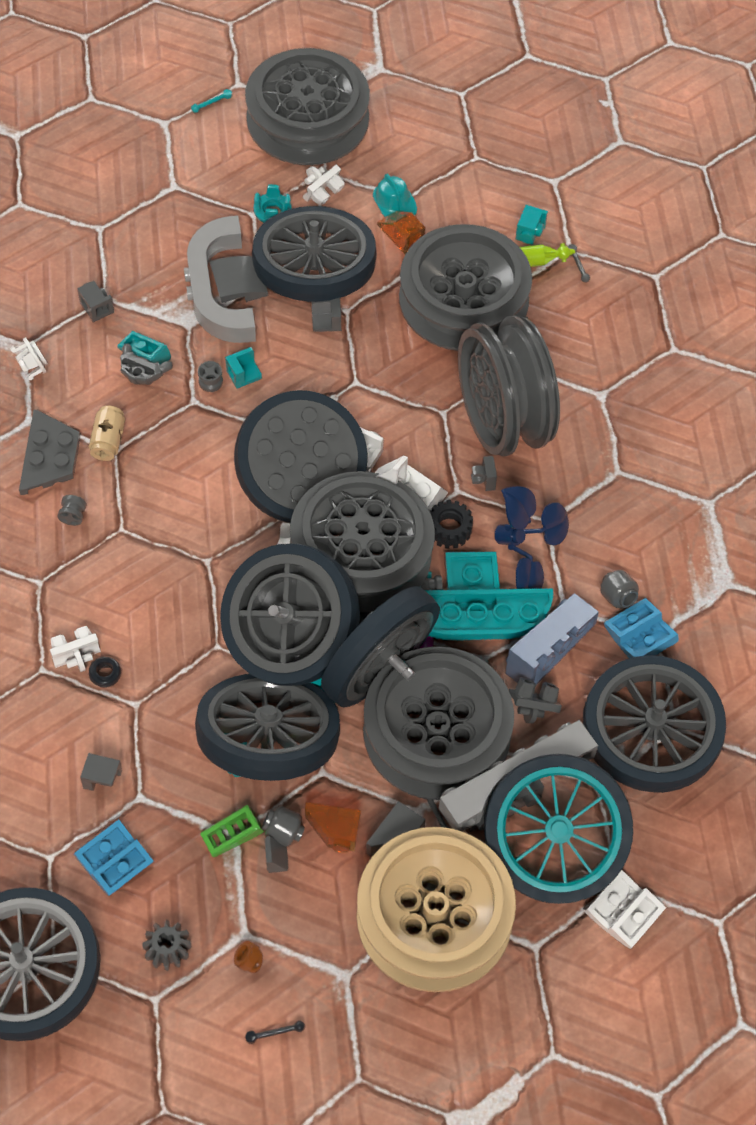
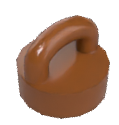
[234,941,263,973]

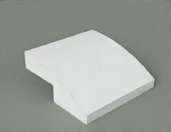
[584,870,666,949]

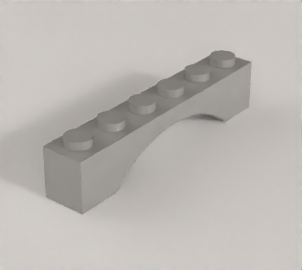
[439,720,598,832]

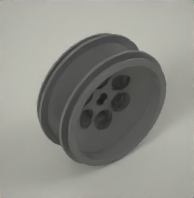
[458,315,560,457]

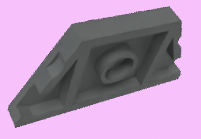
[19,410,80,495]

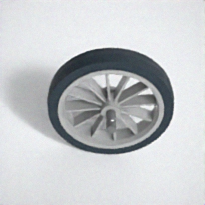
[0,888,100,1041]

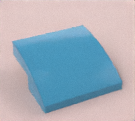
[604,598,679,658]
[74,819,154,896]

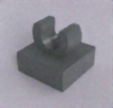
[471,456,497,491]

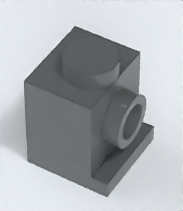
[77,281,114,322]

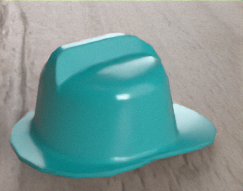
[373,173,417,224]

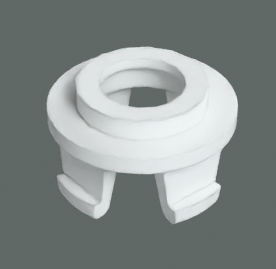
[10,337,48,380]

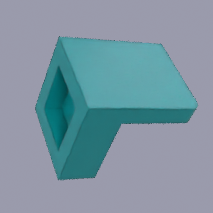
[225,347,262,389]

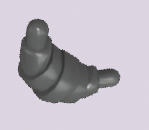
[120,344,173,385]

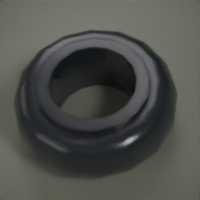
[88,657,122,688]

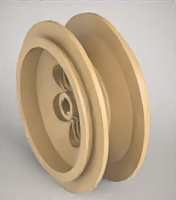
[357,827,516,992]

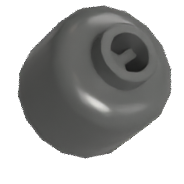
[600,570,639,608]
[262,806,305,847]

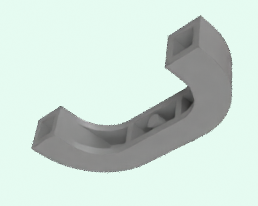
[184,216,256,343]

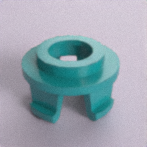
[254,184,292,223]

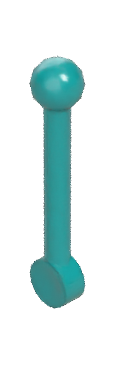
[191,89,232,113]

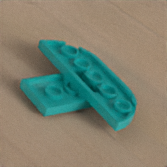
[425,552,553,640]

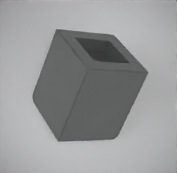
[311,298,342,332]
[80,753,122,791]

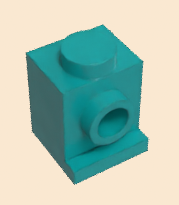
[515,205,548,245]

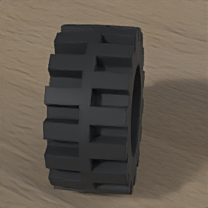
[430,500,473,549]

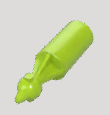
[520,243,575,267]

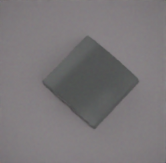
[210,256,269,303]

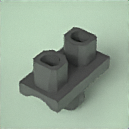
[509,678,562,724]

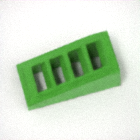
[200,805,264,858]

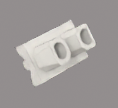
[303,164,345,206]
[50,626,101,672]

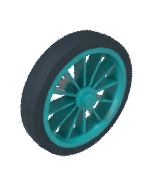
[484,754,633,904]

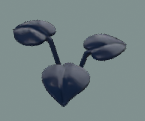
[494,486,569,589]

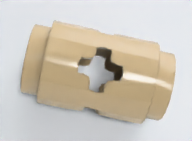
[89,406,125,461]

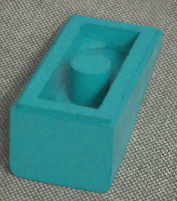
[117,331,171,364]

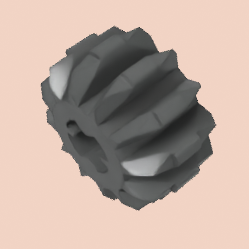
[142,920,192,971]

